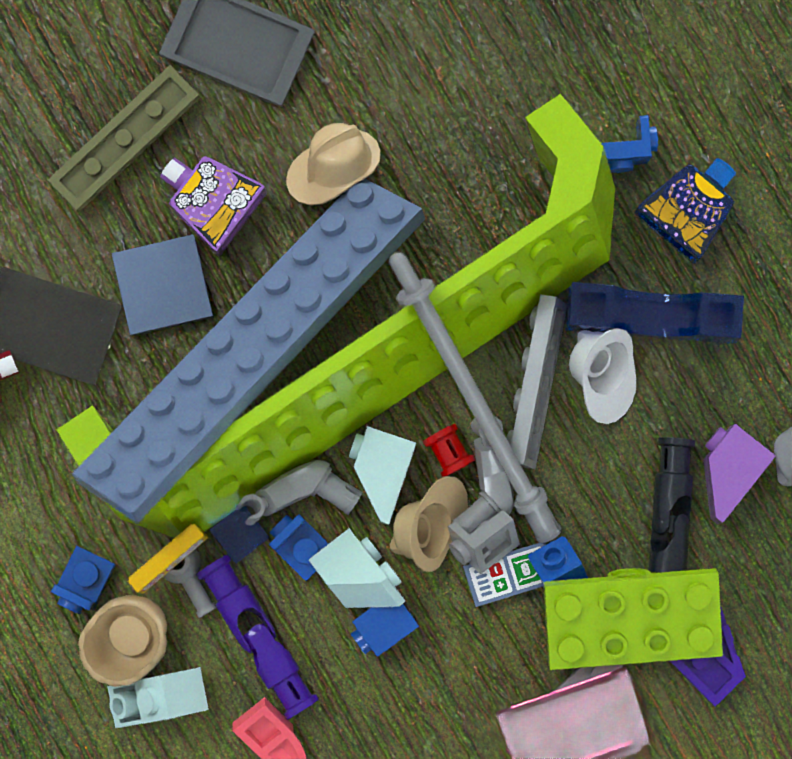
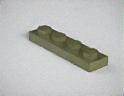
[48,65,200,213]

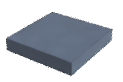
[112,234,214,337]

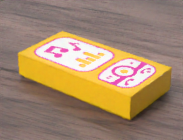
[128,524,209,594]

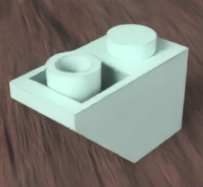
[309,529,406,608]
[107,667,209,728]

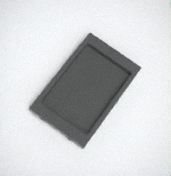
[159,0,315,107]

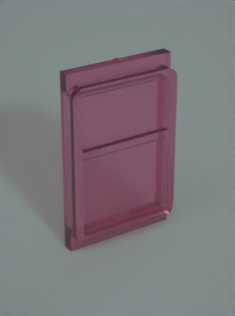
[496,666,651,759]

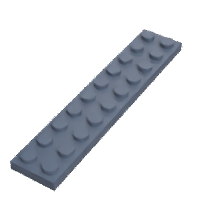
[72,179,426,524]

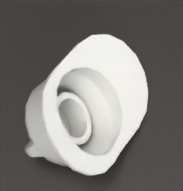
[569,328,636,424]

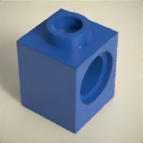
[351,604,419,657]

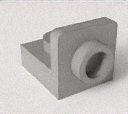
[448,510,520,574]

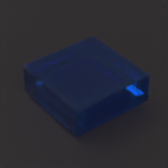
[210,506,270,564]

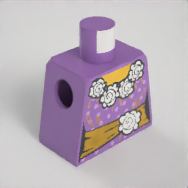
[160,156,267,257]

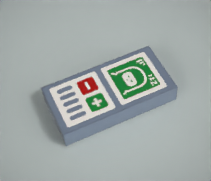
[463,543,546,607]

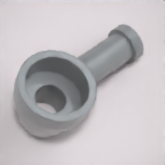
[163,549,217,618]

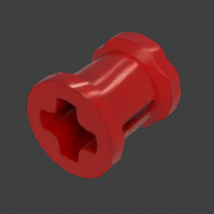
[422,423,476,477]

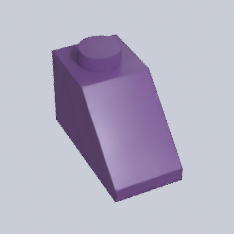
[703,424,775,524]

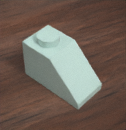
[349,426,416,526]

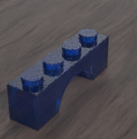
[566,282,744,344]

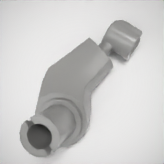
[452,416,514,534]
[236,459,363,525]

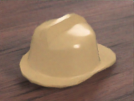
[286,123,381,205]
[390,476,468,572]

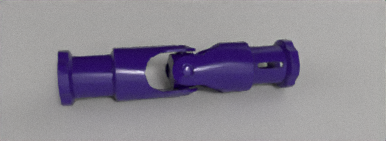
[196,554,319,720]

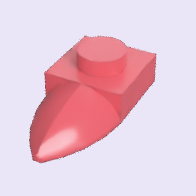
[232,697,307,759]

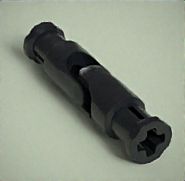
[648,437,695,573]

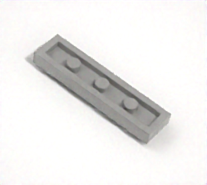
[506,295,568,470]

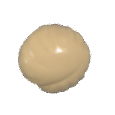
[78,595,167,687]

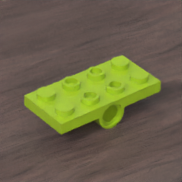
[543,568,723,670]

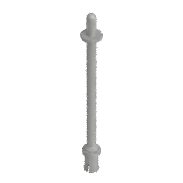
[390,252,562,543]

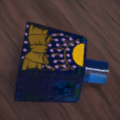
[634,158,736,265]

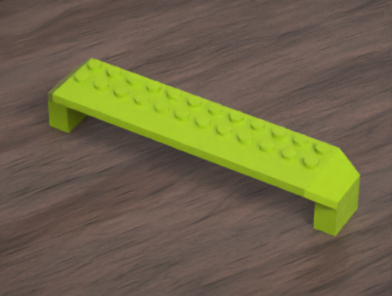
[56,94,615,538]

